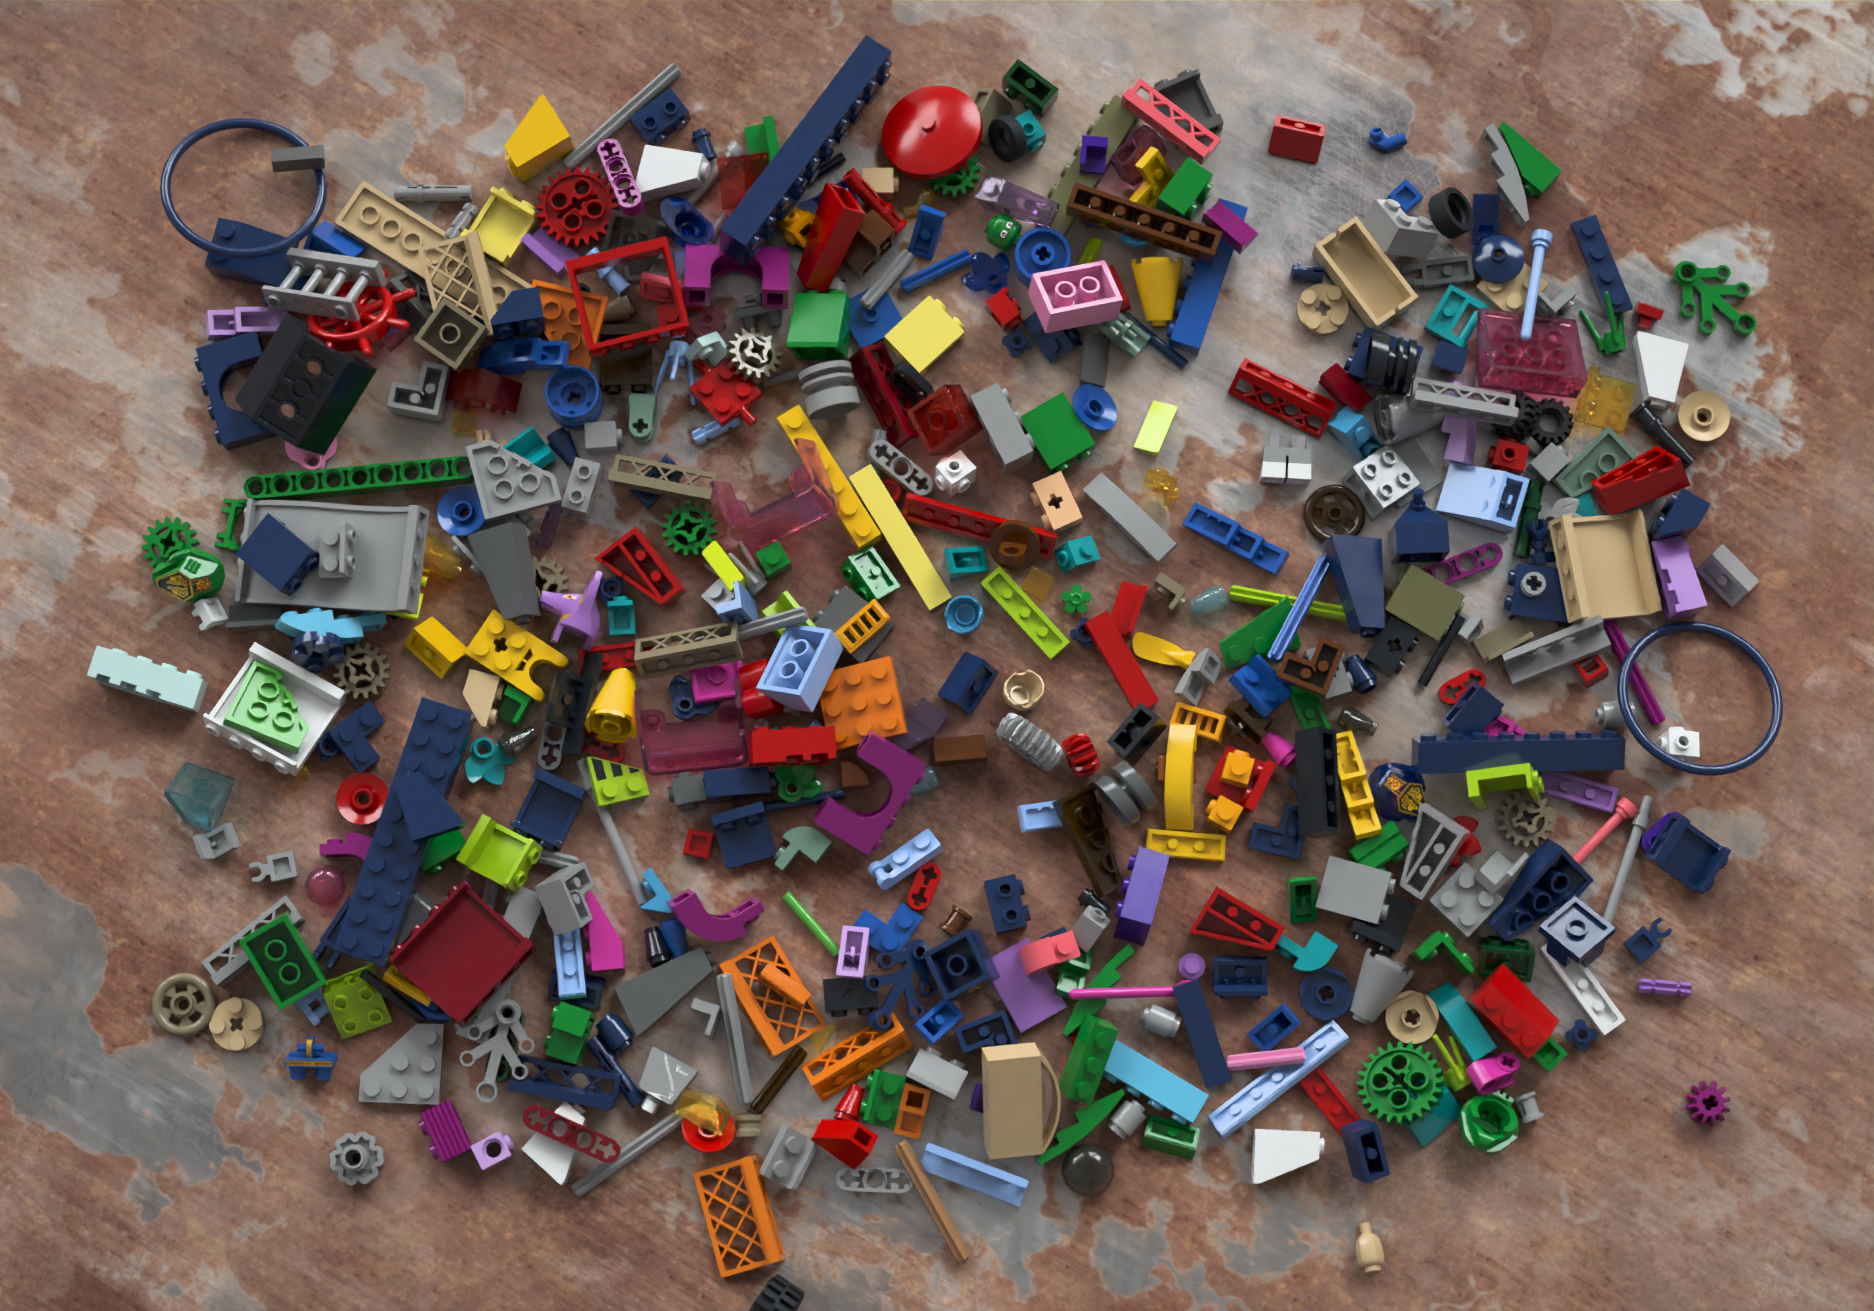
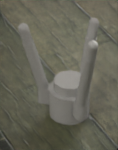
[704,540,768,597]

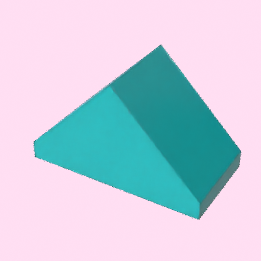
[944,546,989,582]

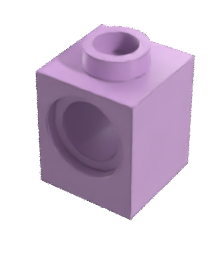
[470,1131,515,1171]

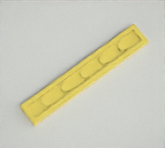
[848,464,952,611]

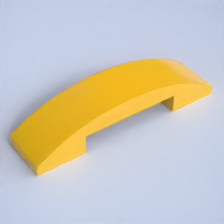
[1164,724,1197,831]

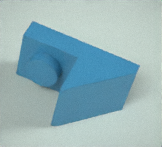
[640,868,673,916]

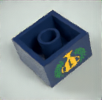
[923,929,1001,1002]

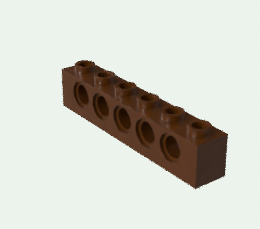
[1066,182,1223,264]

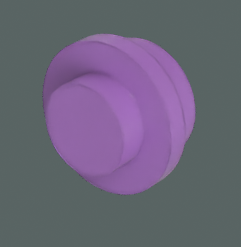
[1178,953,1205,980]

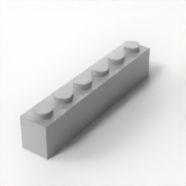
[454,887,544,1044]

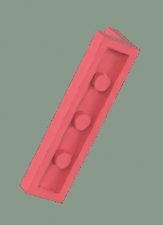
[1121,78,1221,165]

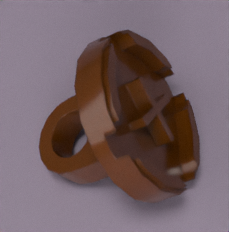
[989,520,1041,571]

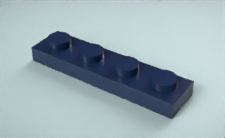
[1570,215,1633,318]

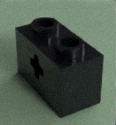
[1363,614,1419,678]
[1107,702,1167,767]
[823,975,879,1017]

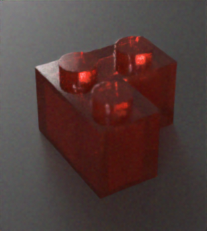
[445,368,522,418]

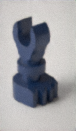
[1526,519,1556,565]

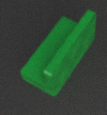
[744,115,779,176]

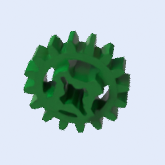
[927,156,980,200]
[661,500,718,558]
[141,516,200,569]

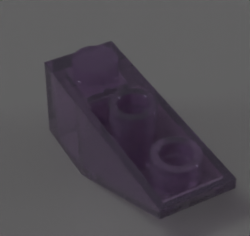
[892,697,949,753]

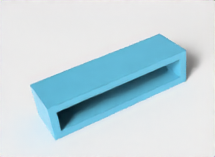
[1102,1040,1209,1125]

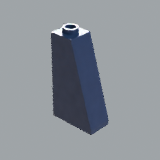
[1323,534,1385,638]

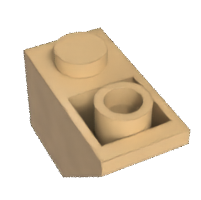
[463,669,506,731]

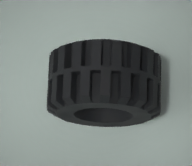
[749,1274,805,1311]

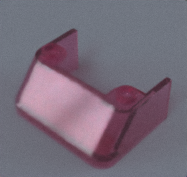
[710,438,839,551]
[634,679,748,776]

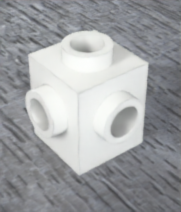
[934,450,976,497]
[1656,727,1700,763]

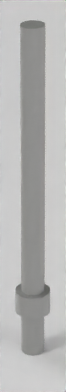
[576,758,648,906]
[1603,795,1654,925]

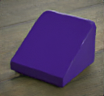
[969,1083,983,1114]

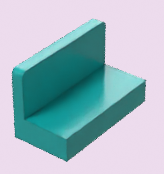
[503,426,556,469]

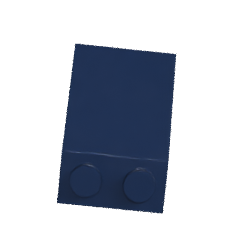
[205,218,299,287]

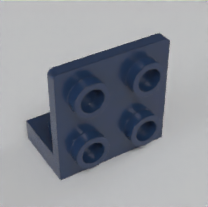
[711,801,777,869]

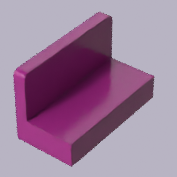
[1201,200,1258,254]

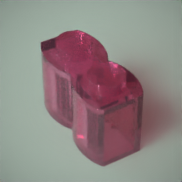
[1110,125,1167,186]

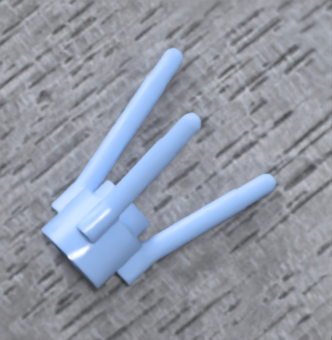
[652,341,696,405]

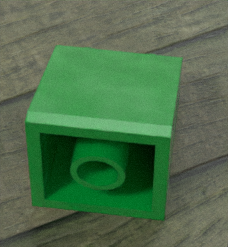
[787,290,851,360]

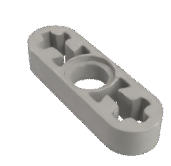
[867,440,933,497]
[836,1167,913,1193]

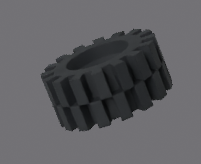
[1491,390,1541,441]
[1530,398,1574,447]

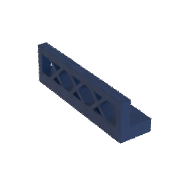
[508,1054,622,1111]

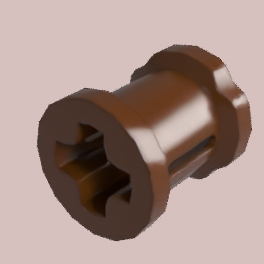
[938,904,972,937]

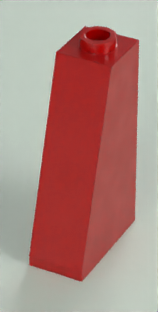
[796,182,865,292]

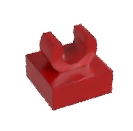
[1634,301,1664,330]

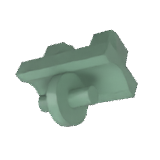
[1098,312,1151,358]

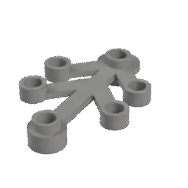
[459,999,535,1103]

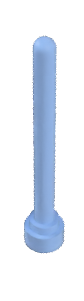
[1521,229,1553,341]

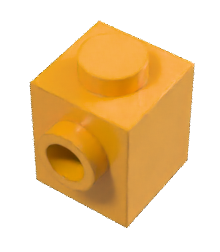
[1220,750,1255,789]
[1205,795,1244,834]

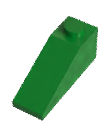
[1498,121,1562,200]

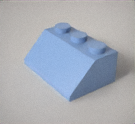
[756,624,844,712]

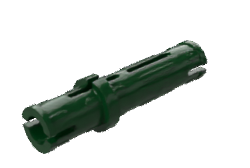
[1513,480,1545,559]

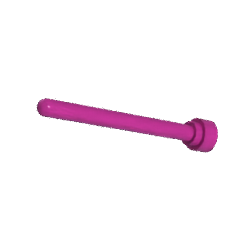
[1069,980,1191,1000]

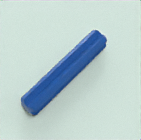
[901,249,972,294]

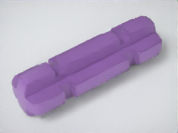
[1638,978,1692,997]

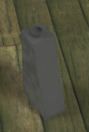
[468,522,541,625]
[614,946,716,1037]

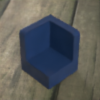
[1429,340,1469,374]

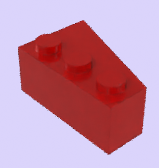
[594,527,688,607]
[748,726,837,767]
[1189,885,1286,951]

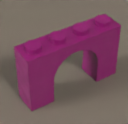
[684,244,789,309]
[813,729,926,855]

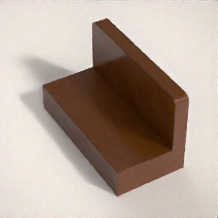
[933,734,988,766]

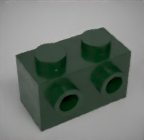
[1002,59,1058,118]

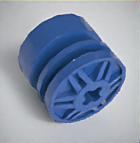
[545,365,603,430]

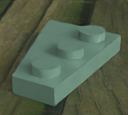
[1552,426,1637,498]

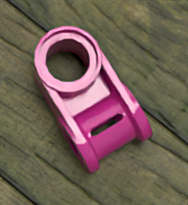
[1466,1052,1520,1095]

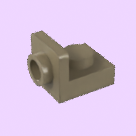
[1154,572,1187,615]

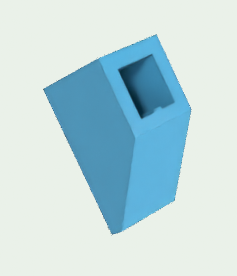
[1328,406,1383,462]

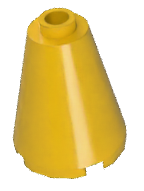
[1131,257,1183,326]
[585,668,638,743]

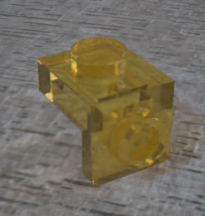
[1144,467,1180,508]

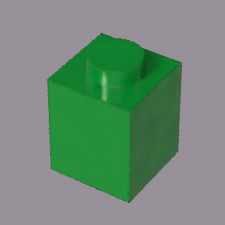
[755,541,792,581]

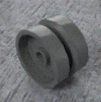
[1094,760,1159,828]

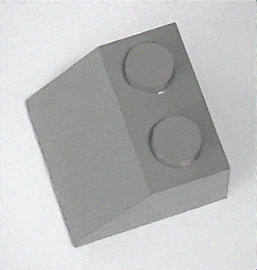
[906,1047,968,1102]

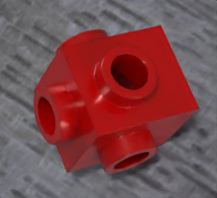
[1487,437,1529,476]

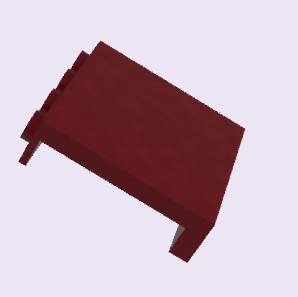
[389,881,537,1028]

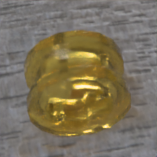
[295,761,311,782]

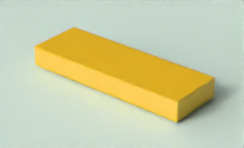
[1145,829,1226,862]

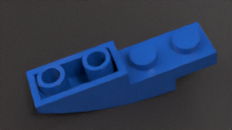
[476,337,571,376]

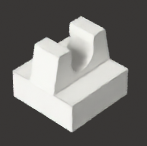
[191,597,229,630]

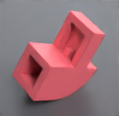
[1018,931,1081,977]

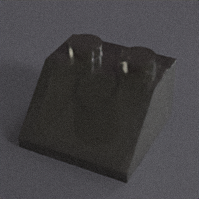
[602,209,670,271]

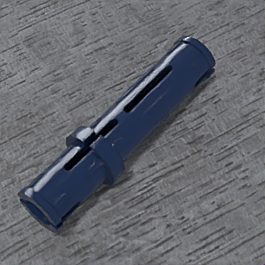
[585,1034,645,1109]

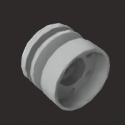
[798,360,861,420]

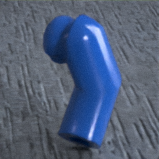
[1369,127,1407,151]

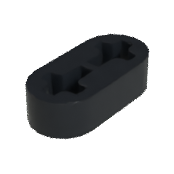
[889,362,934,406]

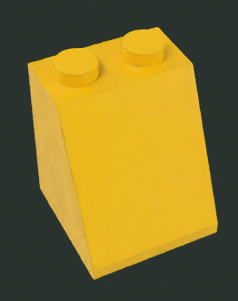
[504,94,574,183]

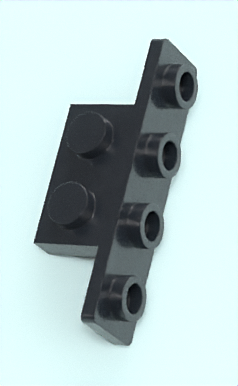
[546,653,604,756]

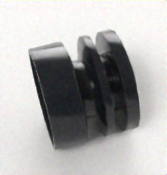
[1363,333,1418,394]

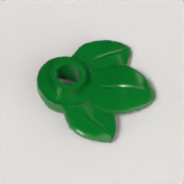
[774,765,823,803]

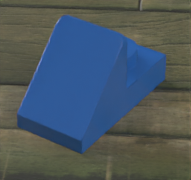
[908,204,946,260]
[913,999,965,1046]
[1247,1002,1301,1052]

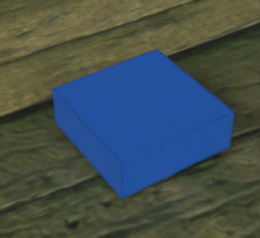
[1386,179,1423,214]

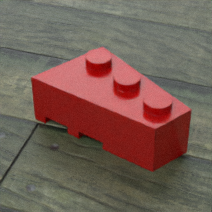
[1590,446,1691,515]

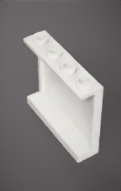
[203,642,346,776]

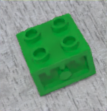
[1408,930,1475,977]

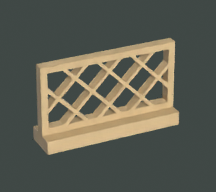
[417,231,498,337]

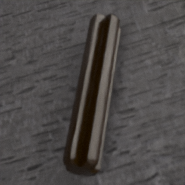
[750,1045,807,1114]

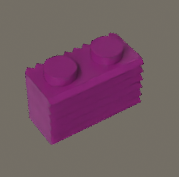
[418,1100,472,1163]

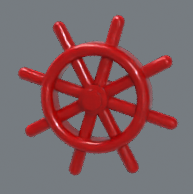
[307,269,416,358]

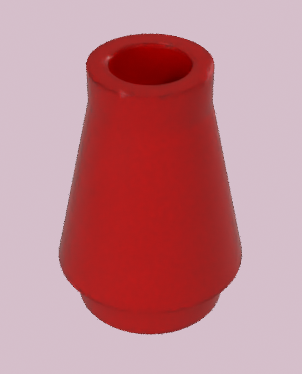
[834,1084,865,1121]

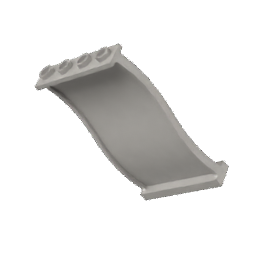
[234,498,430,614]

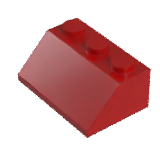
[1465,963,1560,1059]

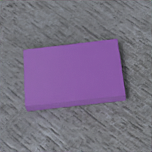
[991,937,1067,1033]

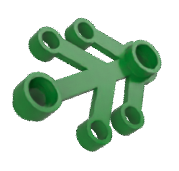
[1673,261,1756,336]

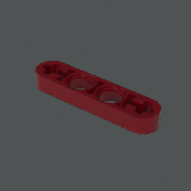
[523,1105,621,1163]

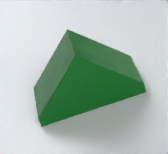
[1286,876,1317,923]

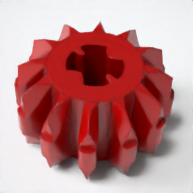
[1062,732,1100,778]

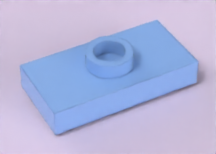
[1017,800,1063,833]

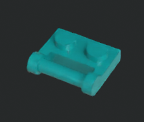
[1424,284,1489,348]

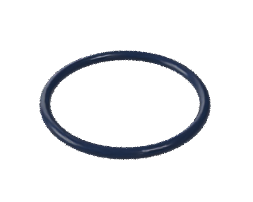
[160,118,327,259]
[1617,621,1783,776]

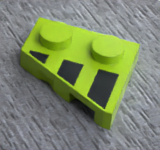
[585,756,650,808]

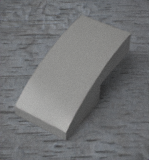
[1174,648,1223,706]

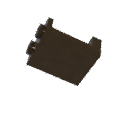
[599,323,653,395]

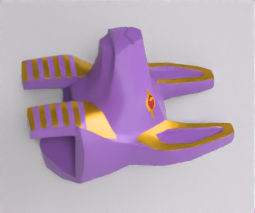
[539,571,603,651]

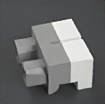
[1259,434,1311,485]

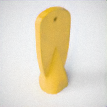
[1132,632,1196,670]

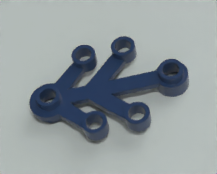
[863,939,937,1032]

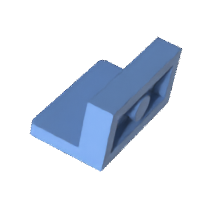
[716,580,758,625]

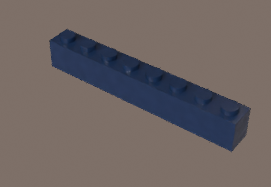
[1411,730,1626,774]

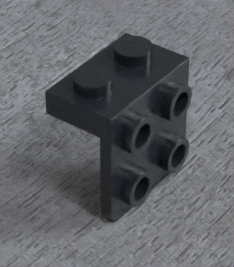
[1347,894,1416,956]

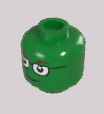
[984,213,1023,252]

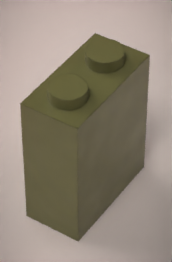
[1384,563,1465,641]

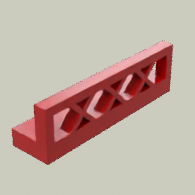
[1227,358,1338,438]

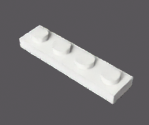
[1539,943,1626,1036]

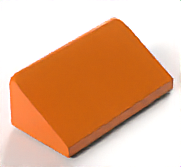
[758,963,811,1009]

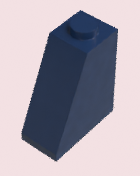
[703,766,776,804]
[393,770,467,844]

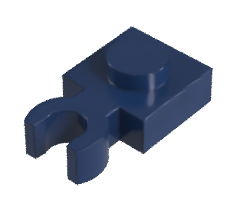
[1622,918,1672,964]

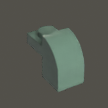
[774,826,833,873]

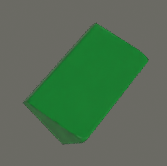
[1141,1114,1201,1160]

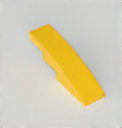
[1336,730,1382,840]

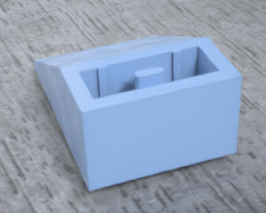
[1436,462,1530,534]

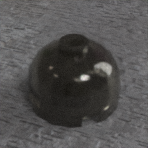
[1061,1143,1115,1197]

